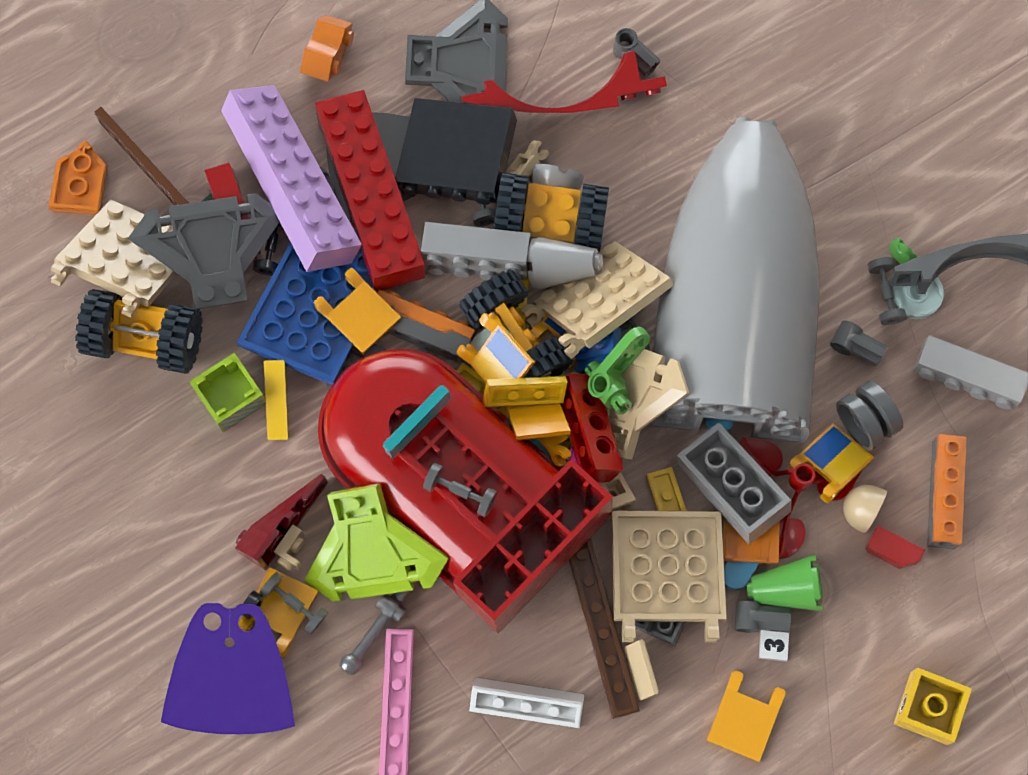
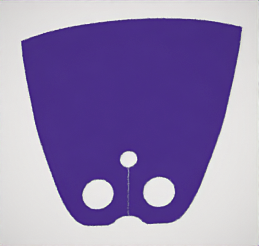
[161,603,295,734]

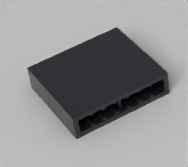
[395,98,517,205]

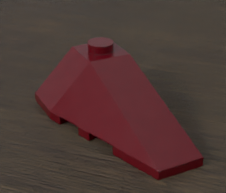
[235,474,328,571]

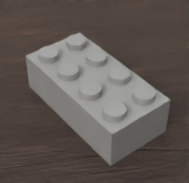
[421,222,531,280]
[677,423,791,545]

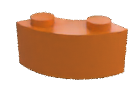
[300,15,354,82]

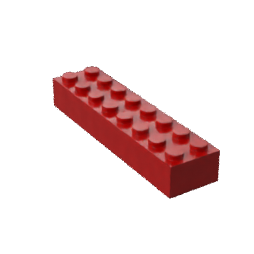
[315,90,425,292]

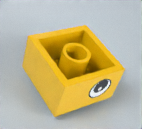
[894,668,972,745]

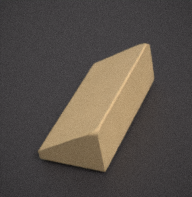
[623,639,659,701]

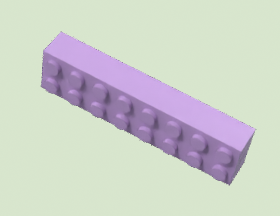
[221,85,362,272]

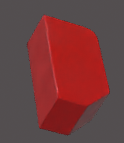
[865,525,925,569]

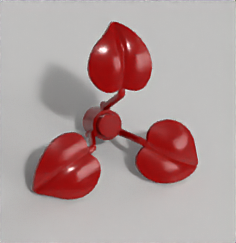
[739,437,862,559]

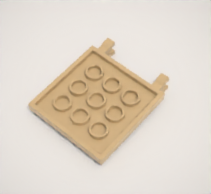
[51,200,177,317]
[520,241,674,359]
[611,511,726,643]

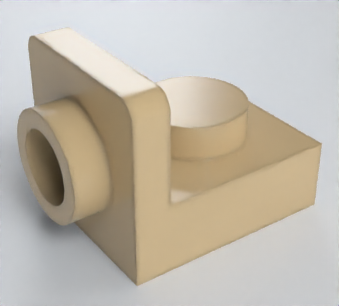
[274,524,305,571]

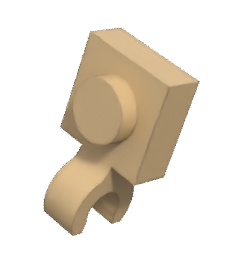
[505,140,549,178]

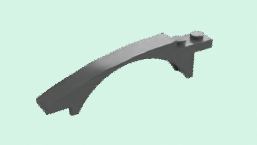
[889,234,1028,294]

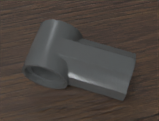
[613,28,660,77]
[830,320,888,367]
[735,601,791,633]

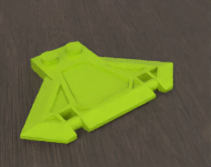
[304,484,449,602]

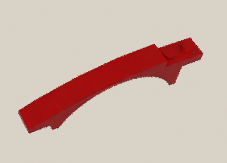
[460,51,667,113]

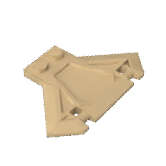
[605,349,690,459]

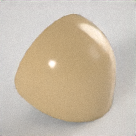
[843,484,887,533]

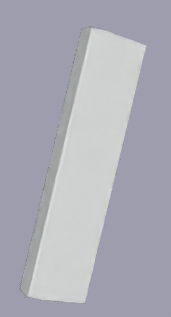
[469,678,584,728]

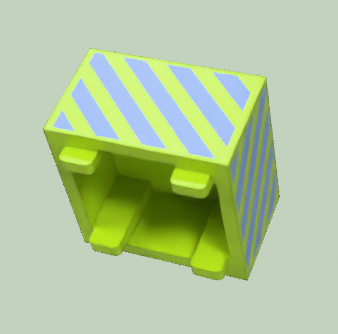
[189,353,266,432]

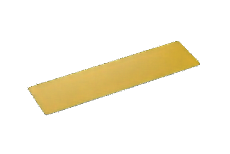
[264,360,288,440]

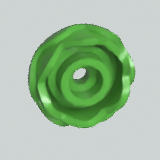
[889,237,918,264]

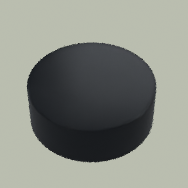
[242,590,264,619]

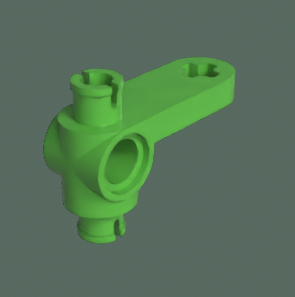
[585,327,650,415]

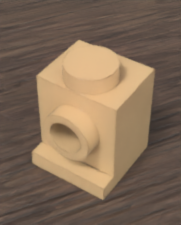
[598,473,636,520]

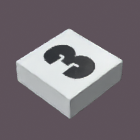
[758,630,789,662]

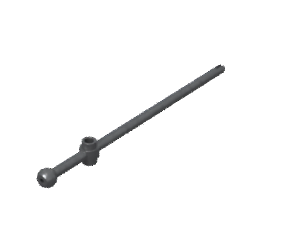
[340,566,417,675]

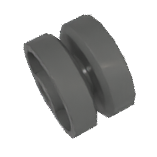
[836,381,903,451]

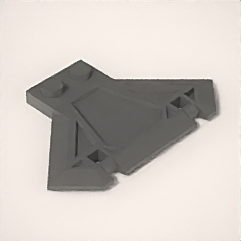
[405,0,508,103]
[128,193,280,309]

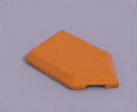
[48,140,108,215]

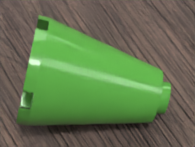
[747,555,824,611]

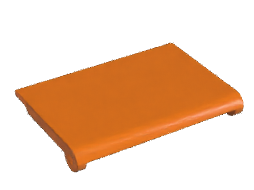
[723,486,780,564]

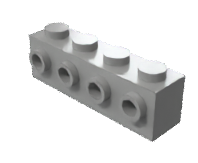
[913,335,1028,410]

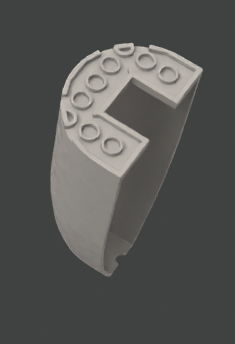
[647,117,819,443]

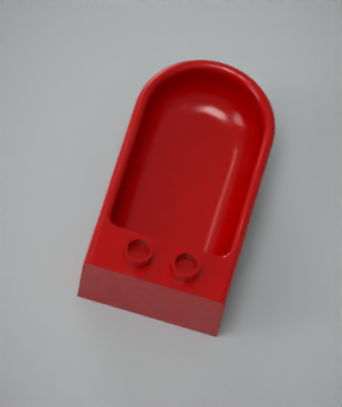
[318,349,613,633]

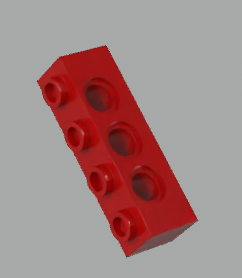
[560,374,624,482]

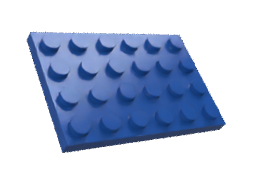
[237,242,378,385]

